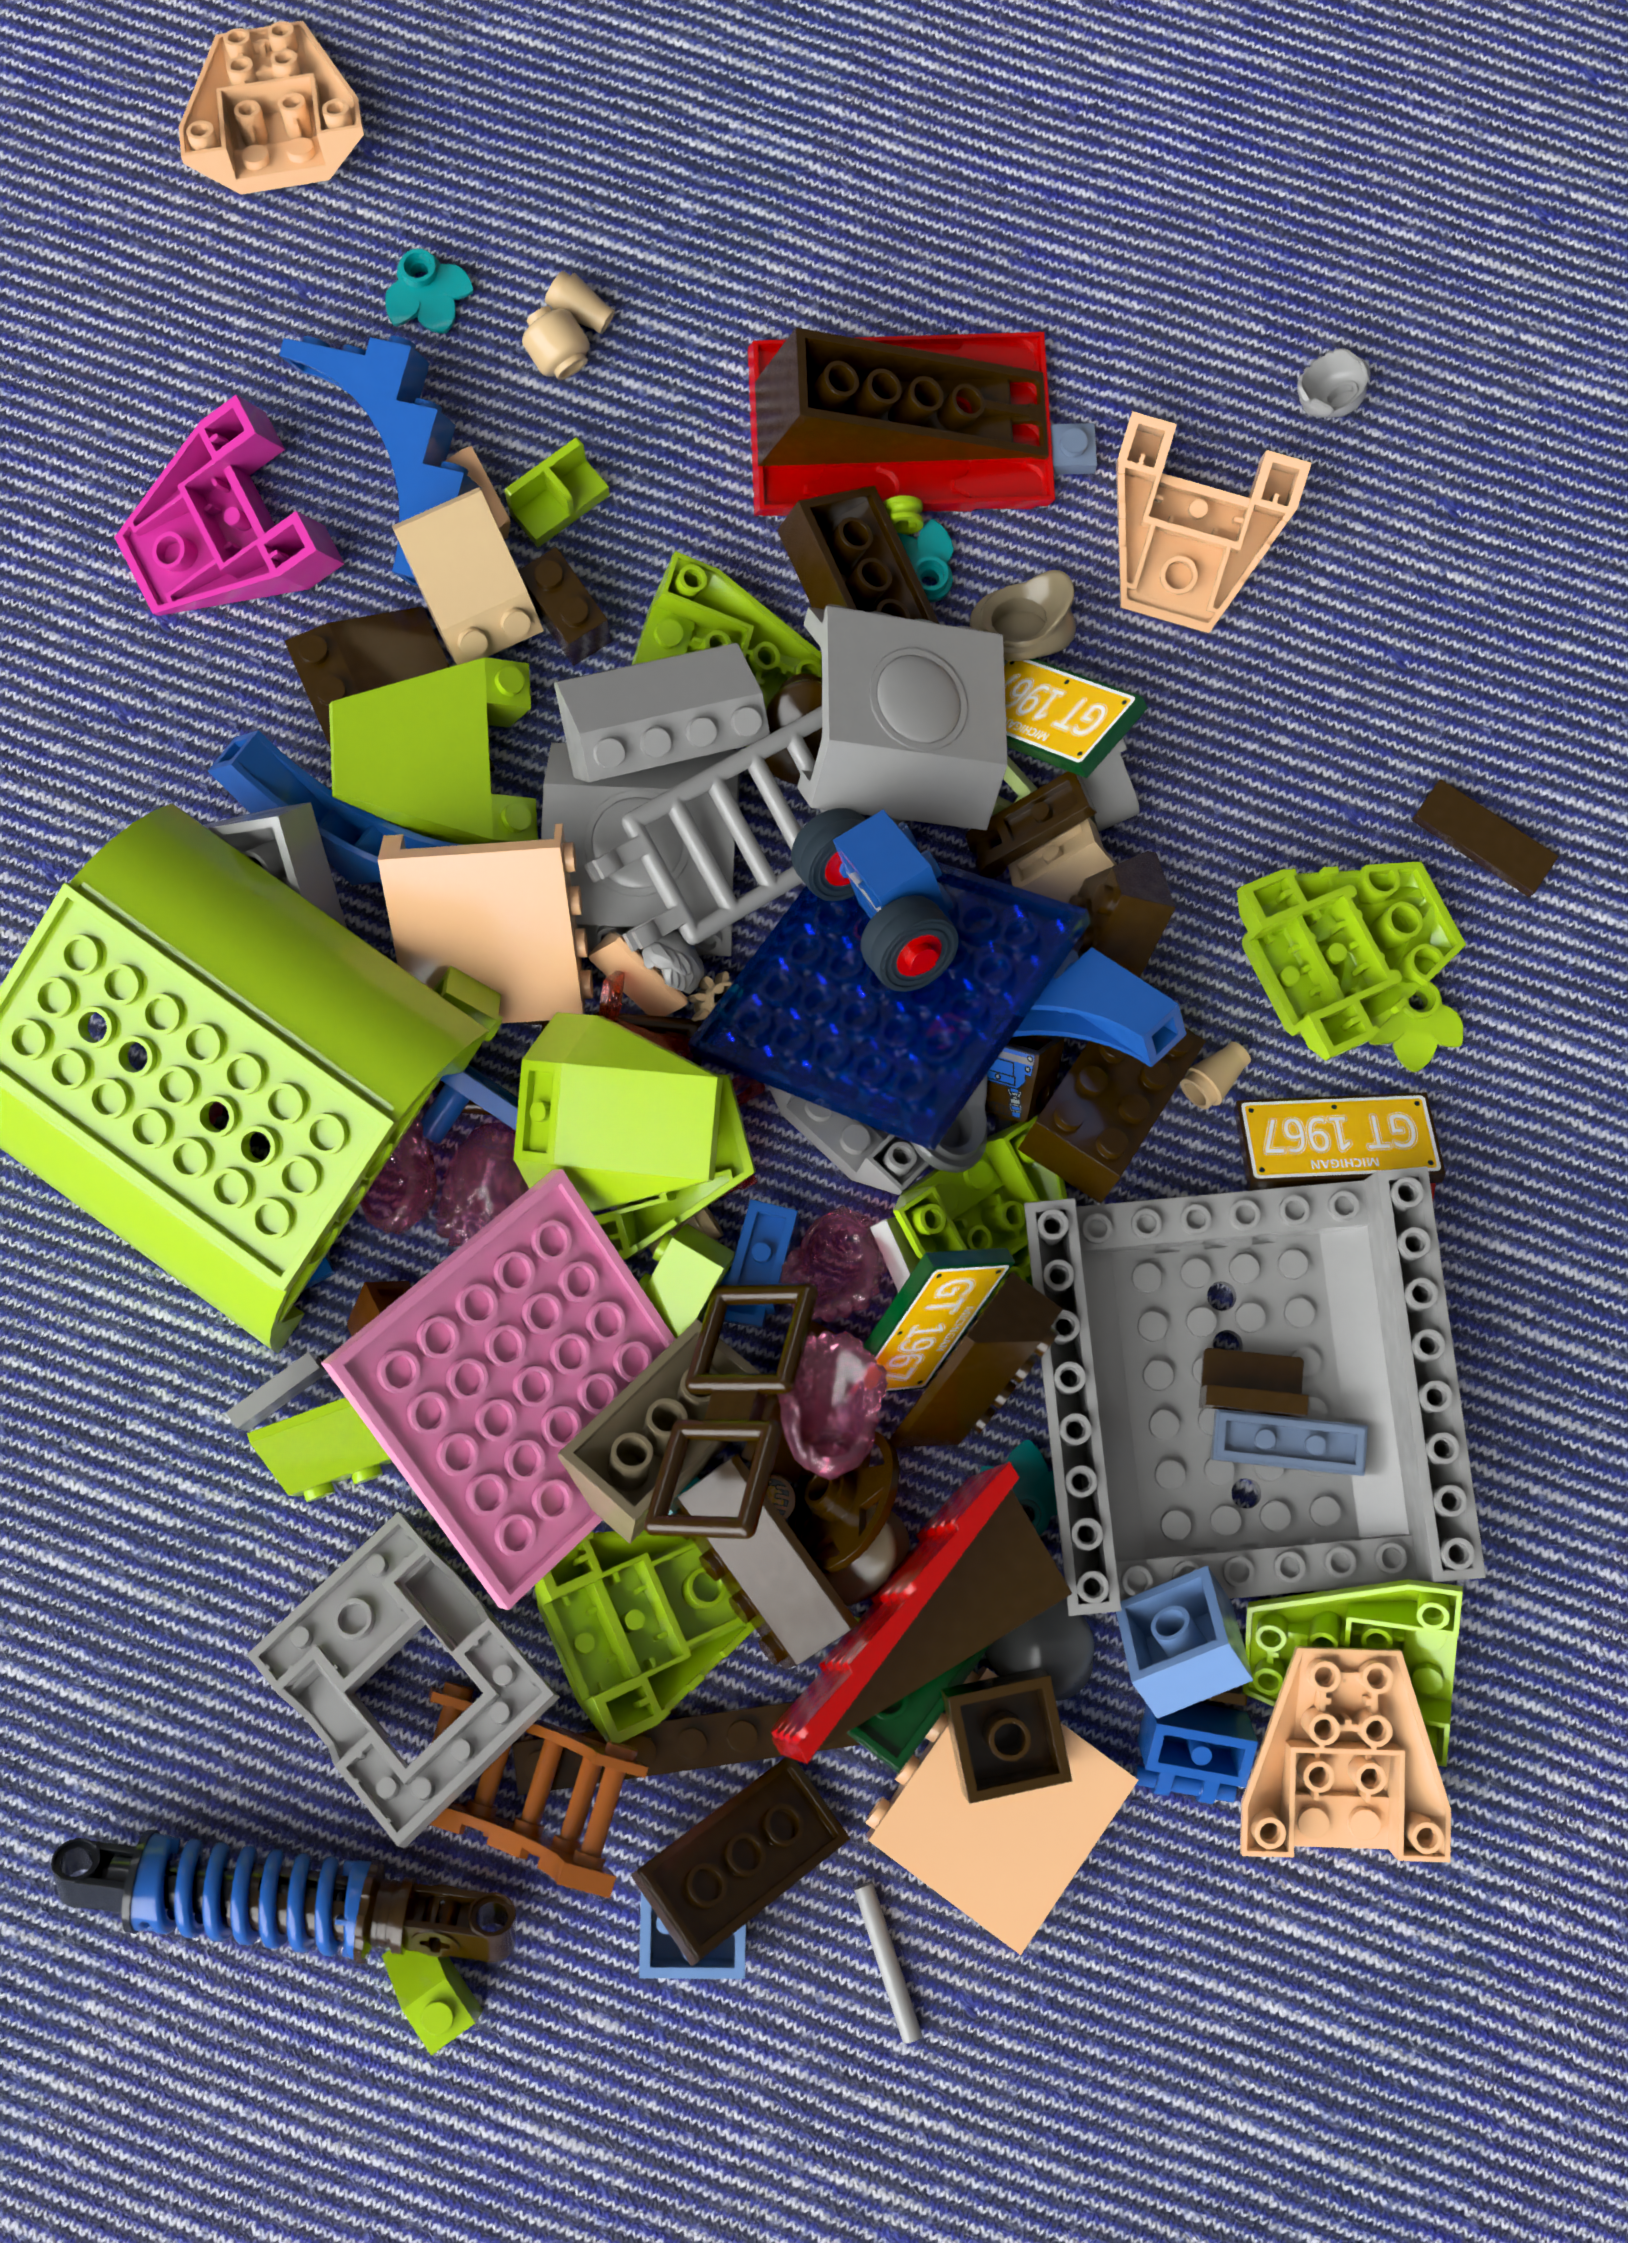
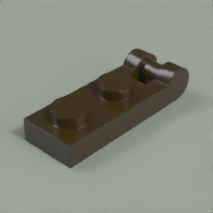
[965,771,1097,879]

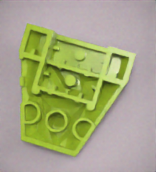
[1237,861,1466,1061]

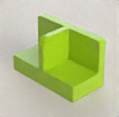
[504,437,610,548]

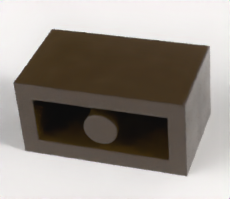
[518,547,612,666]

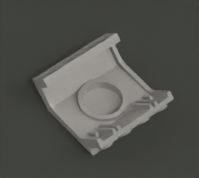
[797,604,1007,830]
[541,742,740,956]

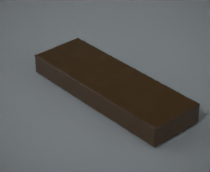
[1411,779,1559,898]

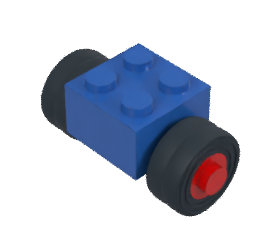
[791,808,958,992]

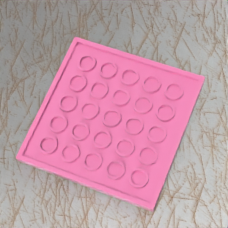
[321,1169,676,1610]

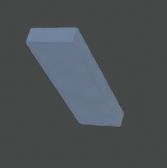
[1211,1409,1368,1476]

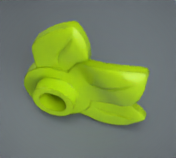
[1369,981,1463,1073]

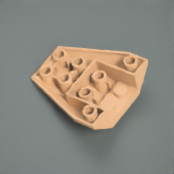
[179,21,364,195]
[1240,1646,1451,1862]

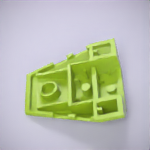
[534,1529,755,1743]

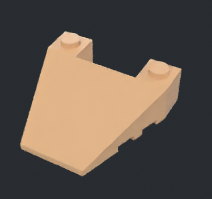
[1116,411,1312,634]

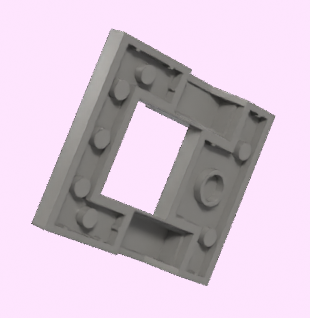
[247,1512,560,1848]

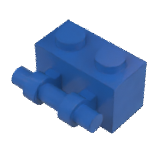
[1133,1703,1258,1804]

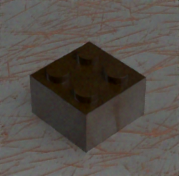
[941,1667,1072,1804]

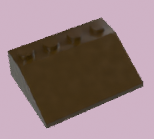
[284,606,495,818]

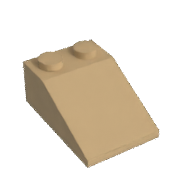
[392,487,544,665]

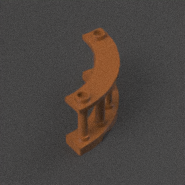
[428,1681,649,1898]

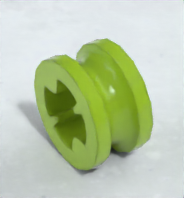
[883,496,924,535]

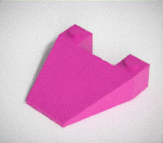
[114,395,344,616]

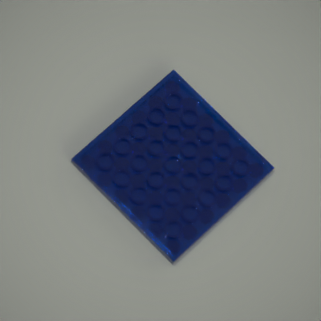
[687,862,1090,1151]

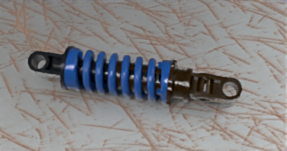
[51,1829,516,1964]

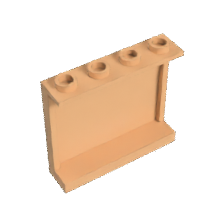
[378,823,593,1024]
[865,1666,1138,1955]

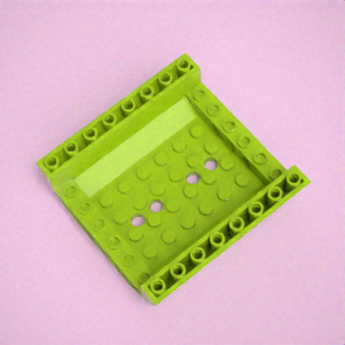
[0,804,490,1354]

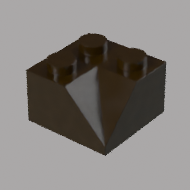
[1065,851,1176,978]

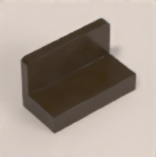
[1199,1348,1309,1418]

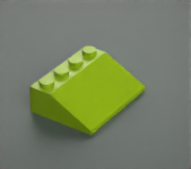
[247,1397,393,1502]

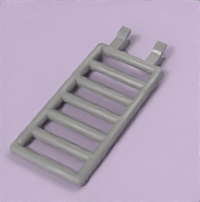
[584,706,909,952]

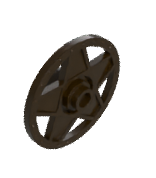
[789,1428,900,1574]

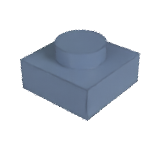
[1050,423,1097,475]

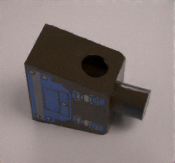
[960,1035,1064,1133]

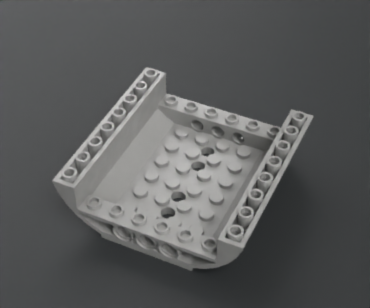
[1024,1166,1486,1616]

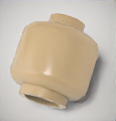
[522,306,590,380]

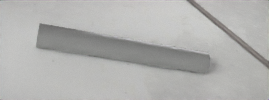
[854,1882,922,2044]

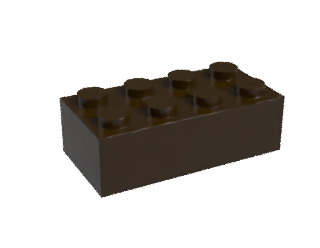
[1018,1027,1206,1204]

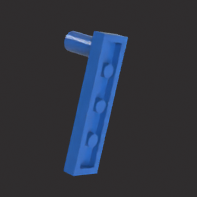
[416,1064,519,1144]

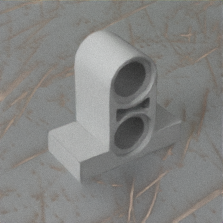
[1065,738,1140,832]

